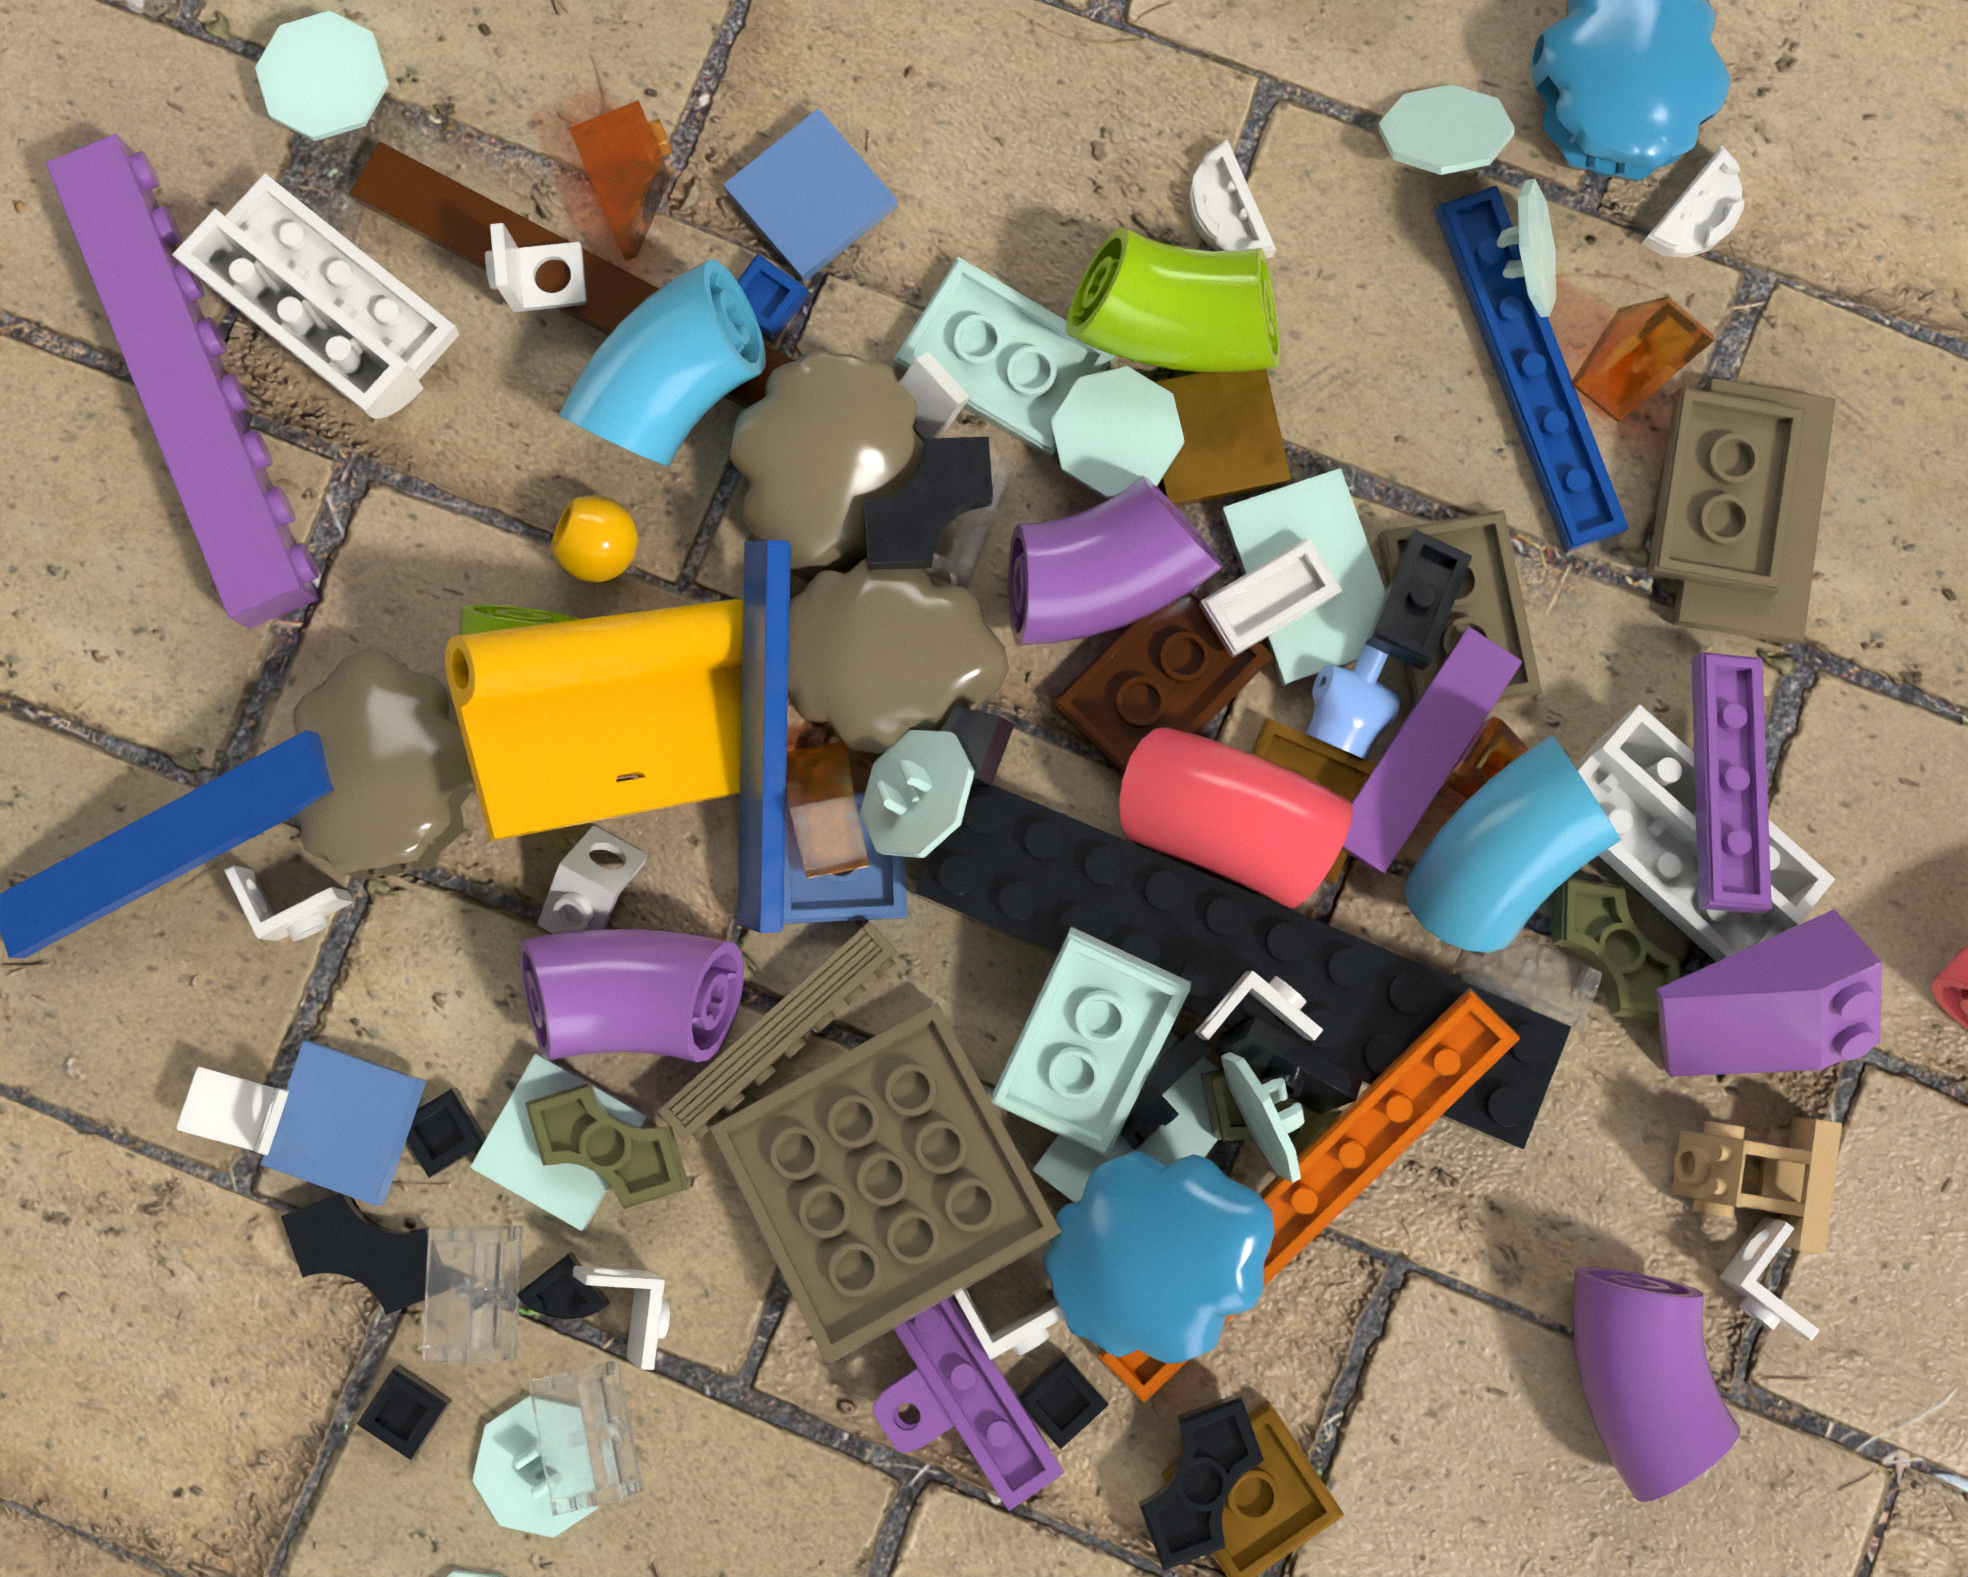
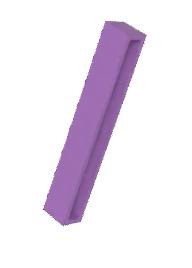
[45,134,319,629]

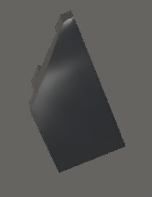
[1121,1030,1211,1150]

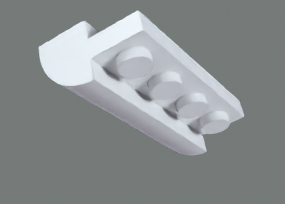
[172,173,460,419]
[1574,704,1835,962]

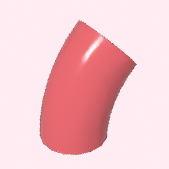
[1119,727,1353,908]

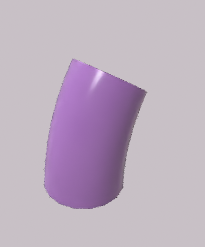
[1008,476,1223,646]
[519,929,744,1062]
[1572,1267,1740,1502]

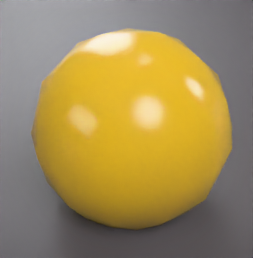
[551,494,639,583]

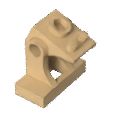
[1672,1116,1842,1255]

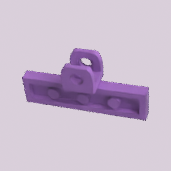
[873,1296,1064,1511]

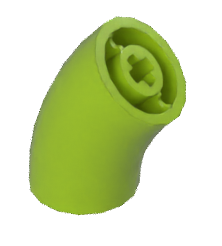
[1066,227,1280,372]

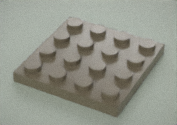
[709,1002,1061,1364]

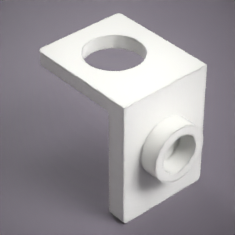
[485,223,587,312]
[537,826,648,934]
[224,865,354,941]
[1195,970,1323,1041]
[176,1067,289,1156]
[1719,1217,1819,1341]
[573,1266,670,1370]
[955,1288,1064,1360]

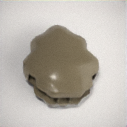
[729,348,924,581]
[788,558,1009,754]
[293,650,475,880]

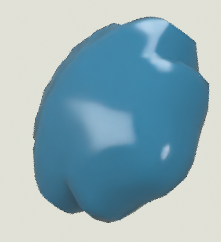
[1531,0,1730,182]
[1042,1150,1275,1364]

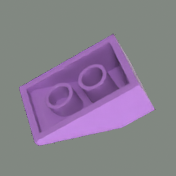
[1656,909,1882,1077]

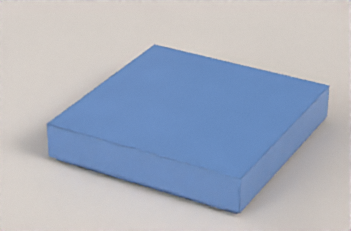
[723,109,898,284]
[783,792,908,925]
[260,1040,427,1206]

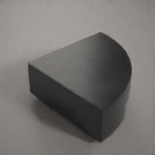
[516,1252,610,1319]

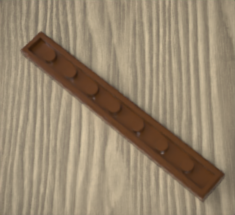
[349,141,796,408]

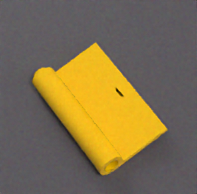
[445,599,743,842]

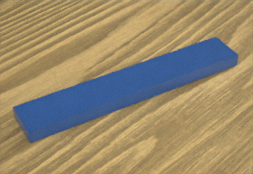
[1435,185,1629,553]
[738,540,791,933]
[0,730,334,958]

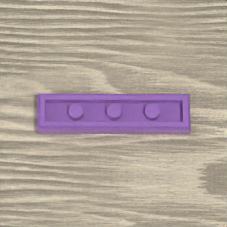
[1342,627,1523,875]
[1691,652,1772,914]

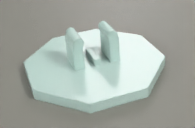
[255,10,389,141]
[1379,84,1515,175]
[1497,179,1557,317]
[1050,366,1185,499]
[859,730,975,858]
[1221,1052,1305,1183]
[472,1395,612,1538]

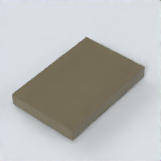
[1647,387,1806,596]
[1378,510,1542,709]

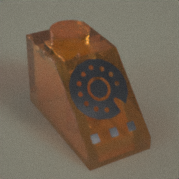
[569,100,673,261]

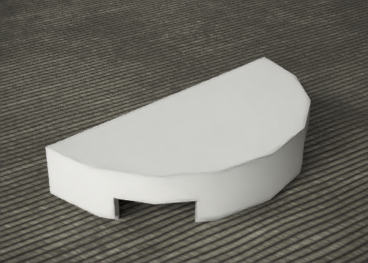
[1188,140,1276,258]
[1640,146,1745,258]

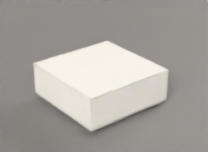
[899,352,971,439]

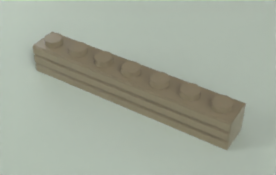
[658,921,898,1141]

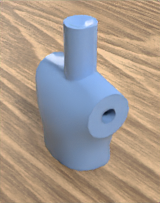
[1305,644,1400,759]

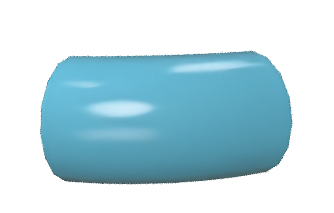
[559,259,766,467]
[1404,735,1621,953]

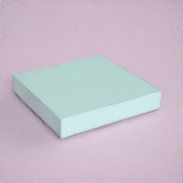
[470,1053,650,1231]

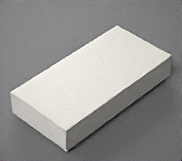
[1199,537,1343,658]

